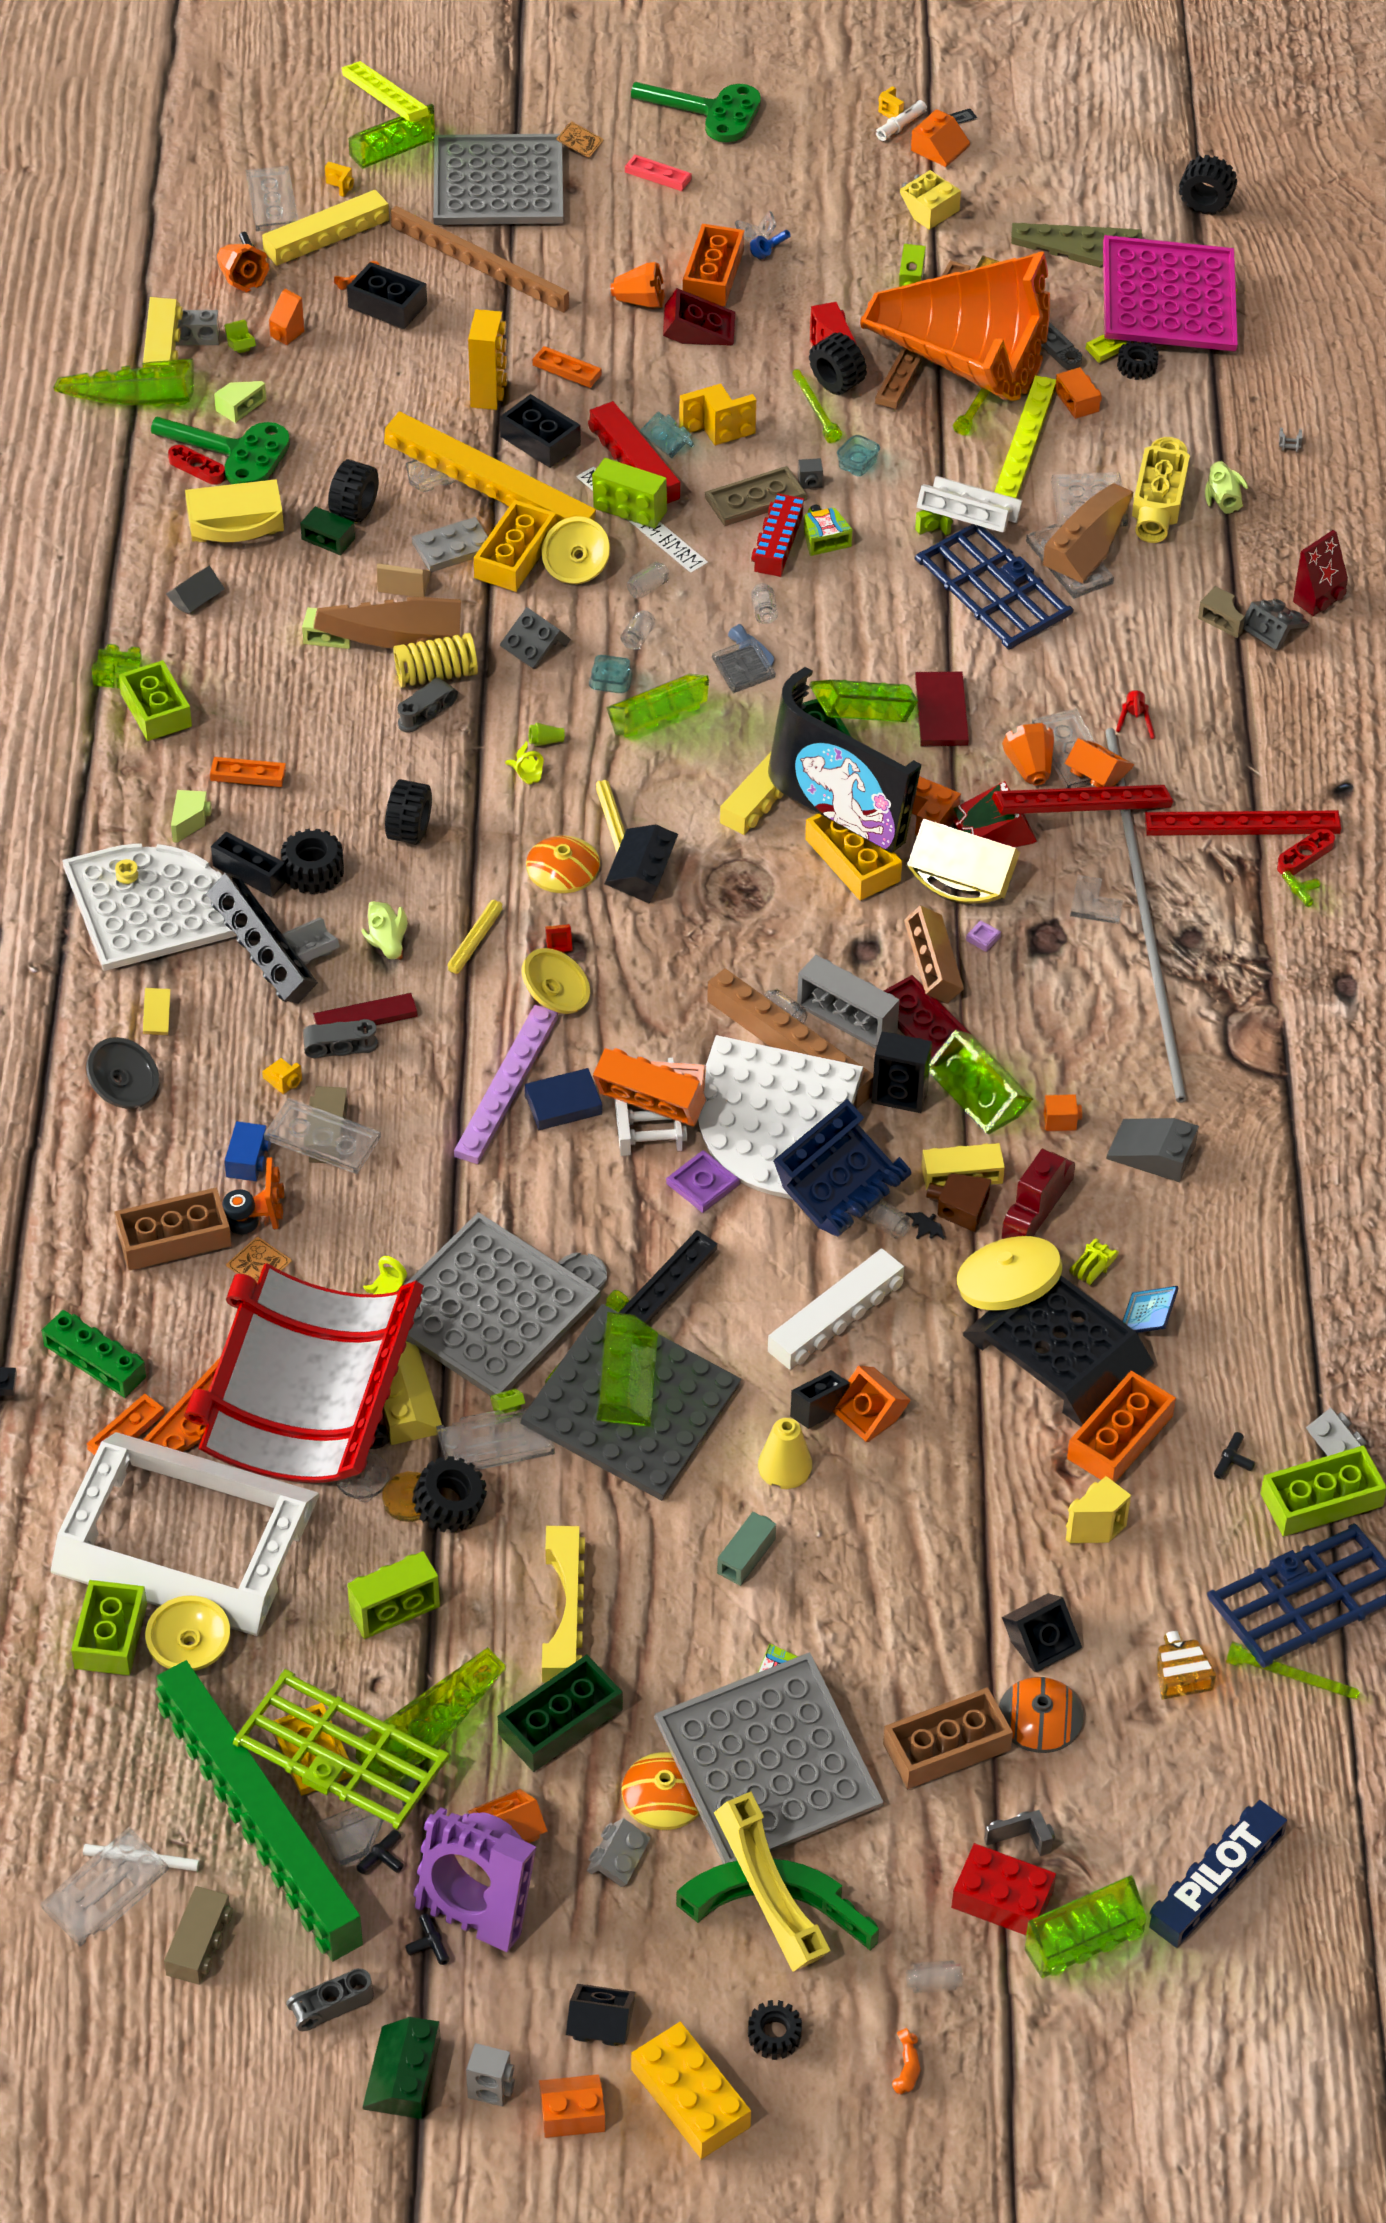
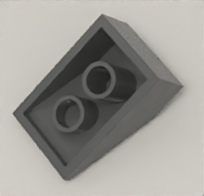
[1106,1118,1199,1183]

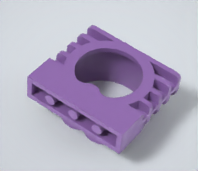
[414,1807,536,1952]

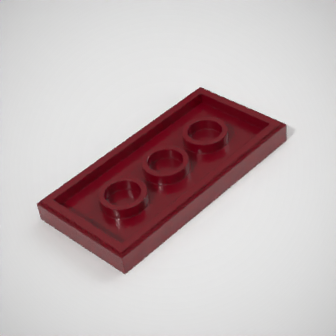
[915,671,969,746]
[884,975,974,1065]

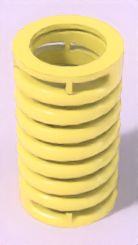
[393,633,478,688]

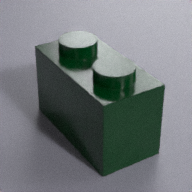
[300,506,355,556]

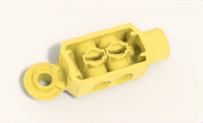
[1132,437,1190,543]

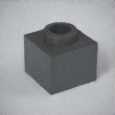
[798,458,823,489]

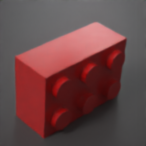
[951,1843,1056,1938]

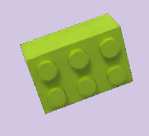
[592,458,667,529]
[119,660,192,741]
[347,1551,440,1640]
[71,1580,147,1676]

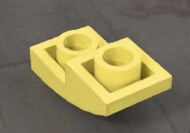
[143,988,170,1035]

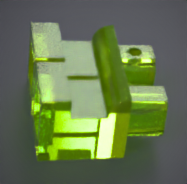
[92,644,143,689]

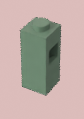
[717,1512,776,1586]

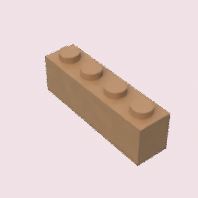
[904,905,964,1004]

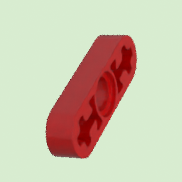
[168,445,226,485]
[1277,829,1335,876]

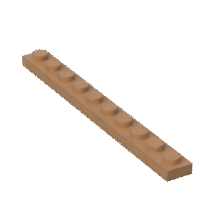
[391,206,569,313]
[875,260,971,409]

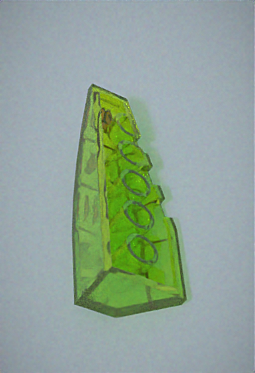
[53,359,194,407]
[355,1647,506,1783]

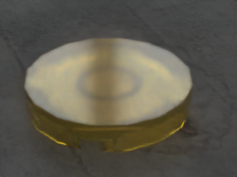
[382,1471,421,1522]

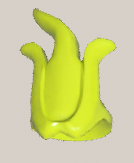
[505,742,544,785]
[363,1256,407,1294]

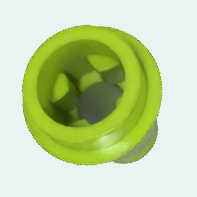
[528,723,565,746]

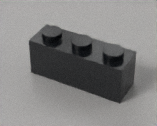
[211,832,286,897]

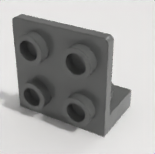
[1243,599,1309,650]
[500,607,571,669]

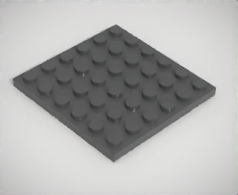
[520,1304,741,1501]

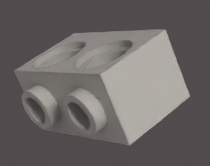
[176,310,220,345]
[466,2043,515,2107]

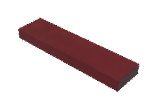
[313,993,418,1028]

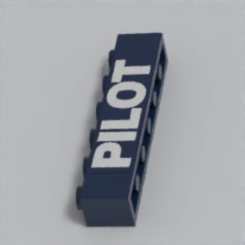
[1149,1800,1287,1948]

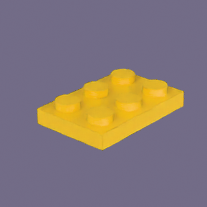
[273,1703,353,1796]

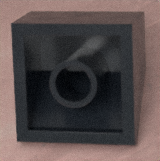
[1002,1593,1082,1672]
[566,1983,636,2046]

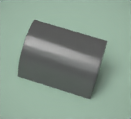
[166,565,225,613]

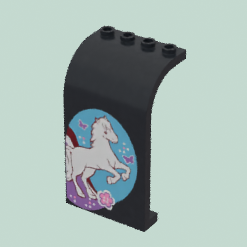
[768,667,922,853]

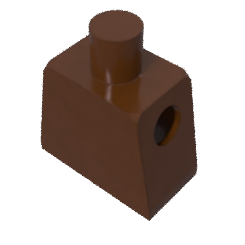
[926,1173,991,1232]

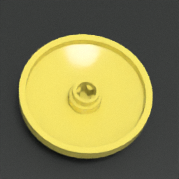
[957,1236,1062,1310]

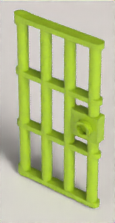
[233,1669,450,1830]

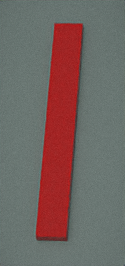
[992,785,1174,815]
[1144,810,1341,836]

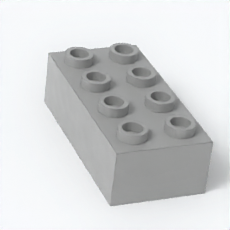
[797,955,899,1049]

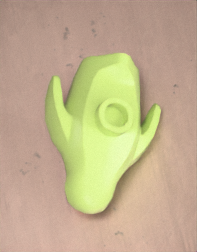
[1205,461,1248,514]
[361,901,408,960]

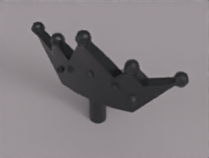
[905,1212,945,1240]

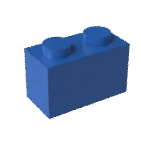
[224,1121,271,1181]

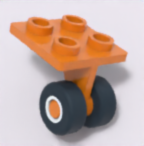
[222,1157,284,1235]

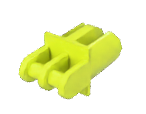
[1069,1238,1119,1285]

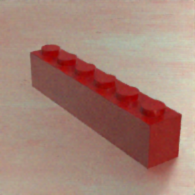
[588,401,681,504]

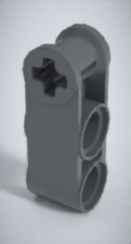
[397,678,458,732]
[303,1019,378,1058]
[286,1968,374,2031]

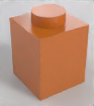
[1043,1094,1082,1131]

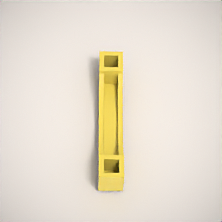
[542,1526,585,1683]
[714,1791,831,1972]

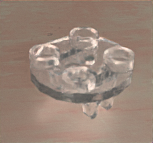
[335,1452,390,1502]

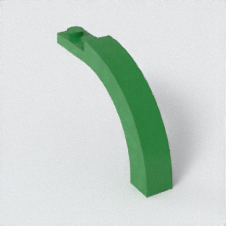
[676,1858,879,1951]

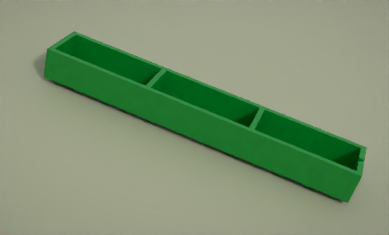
[155,1660,363,1962]

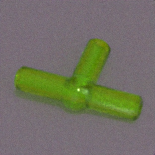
[1282,871,1321,907]

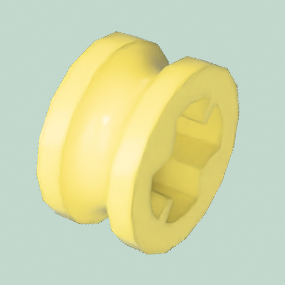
[115,859,138,884]

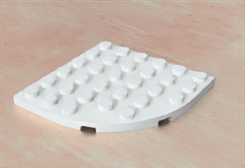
[62,844,237,971]
[698,1035,864,1200]

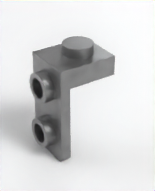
[984,1810,1055,1856]

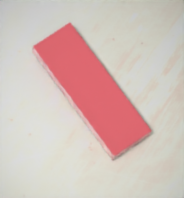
[625,154,692,191]

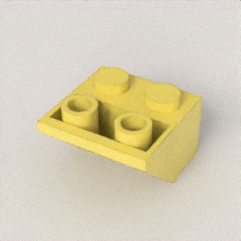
[900,170,961,230]
[1066,1476,1131,1543]

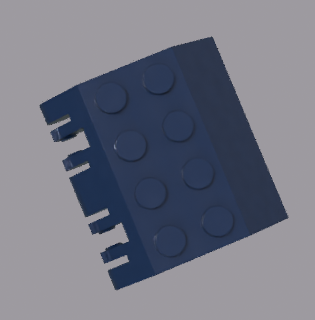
[773,1099,912,1237]

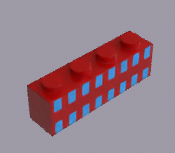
[751,493,804,577]

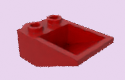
[810,302,857,347]

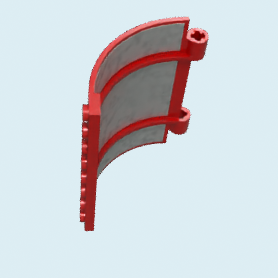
[184,1263,424,1483]

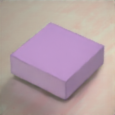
[966,920,1001,952]

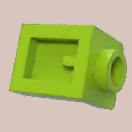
[915,510,953,535]
[490,1388,525,1422]

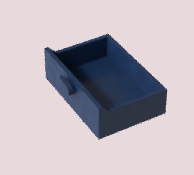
[524,1068,603,1131]

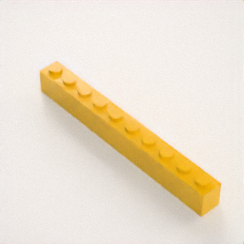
[384,411,596,524]

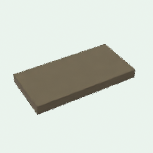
[705,466,807,527]

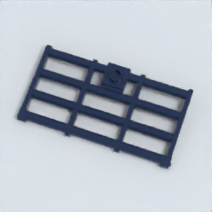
[914,524,1074,650]
[1207,1523,1386,1668]

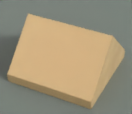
[377,563,431,597]

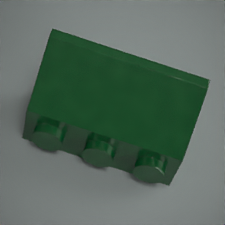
[363,2017,441,2119]

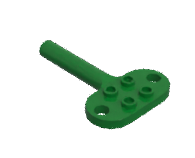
[631,82,761,142]
[151,417,290,484]

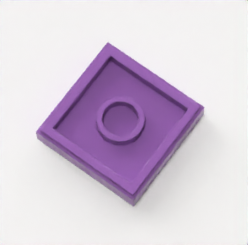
[666,1150,740,1213]

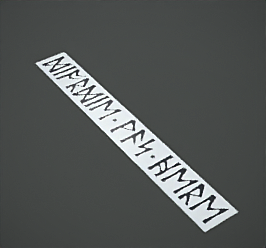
[576,467,708,573]

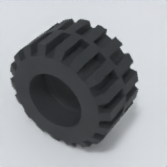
[1179,155,1237,215]
[809,332,867,395]
[328,459,379,523]
[385,779,432,845]
[281,829,344,894]
[412,1456,487,1533]

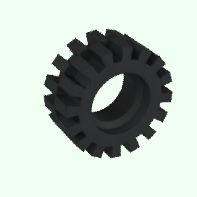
[1117,341,1159,380]
[748,2000,802,2060]

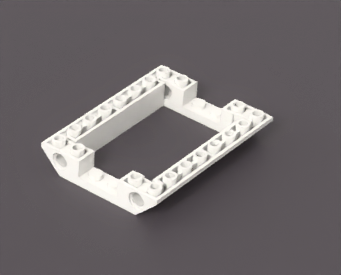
[51,1432,320,1636]

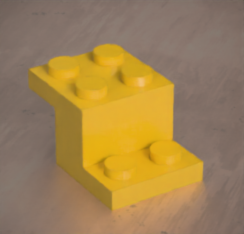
[679,383,757,446]

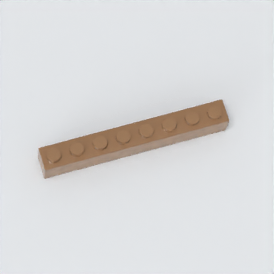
[707,968,873,1109]

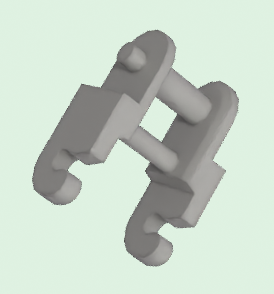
[1279,428,1302,452]

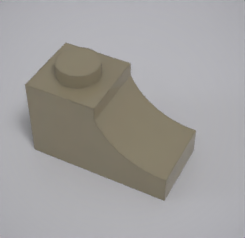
[1198,586,1245,638]

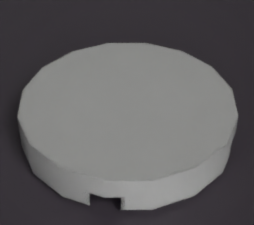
[558,1252,607,1291]

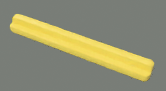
[596,780,625,851]
[448,899,503,974]

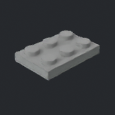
[412,517,488,572]

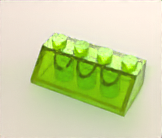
[348,104,435,169]
[606,673,709,738]
[809,679,918,722]
[930,1030,1033,1134]
[596,1312,658,1427]
[1024,1875,1147,1978]

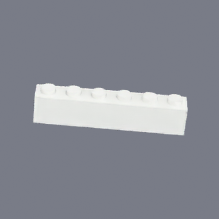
[768,1248,904,1370]

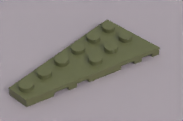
[1011,223,1142,268]

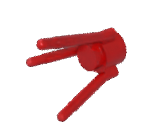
[1116,690,1155,739]

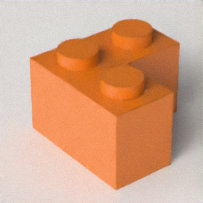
[912,776,961,836]

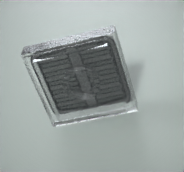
[712,638,776,694]

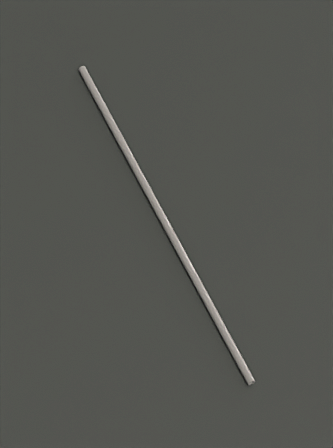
[1105,728,1186,1103]

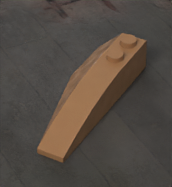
[1043,483,1134,583]
[313,597,461,648]

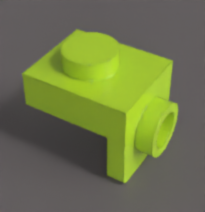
[224,319,256,353]

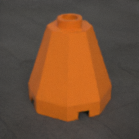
[217,244,270,293]
[611,262,665,308]
[1002,723,1054,785]

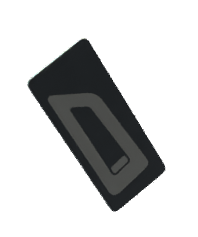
[948,109,977,124]

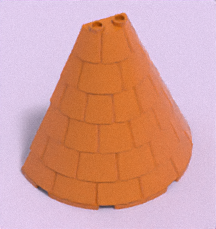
[860,252,1050,401]

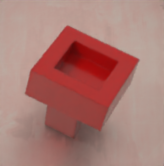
[545,924,573,952]

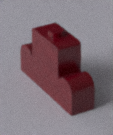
[1002,1148,1075,1239]

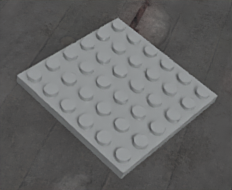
[433,134,563,225]
[398,1212,601,1396]
[654,1652,884,1864]

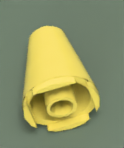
[758,1418,812,1489]

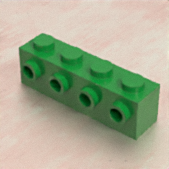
[42,1310,146,1398]

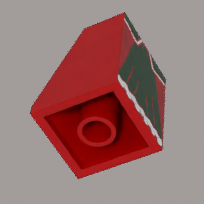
[953,781,1037,848]

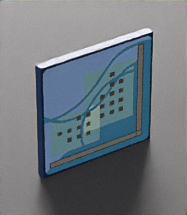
[1122,1286,1179,1333]

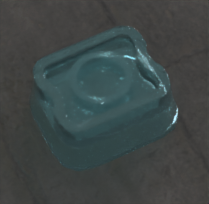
[837,435,880,476]
[589,655,633,693]

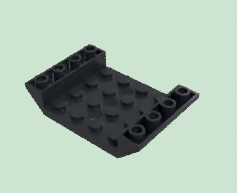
[963,1275,1154,1427]

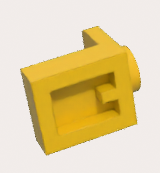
[878,86,904,118]
[325,161,354,197]
[262,1058,302,1095]

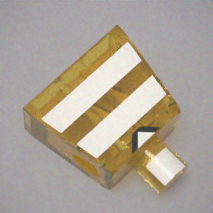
[1156,1631,1216,1700]

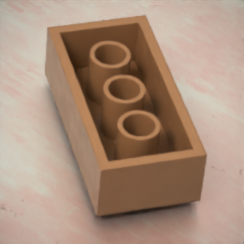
[114,1187,232,1271]
[883,1687,1013,1790]

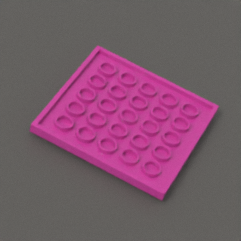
[1103,235,1238,351]

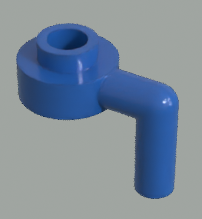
[750,230,791,259]

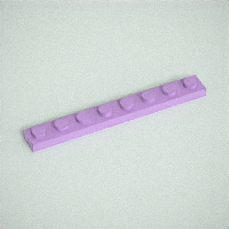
[454,1005,558,1164]

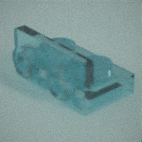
[640,411,694,458]

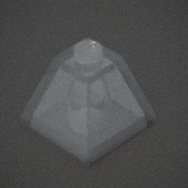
[316,1806,384,1867]

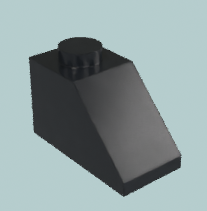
[790,1370,850,1429]

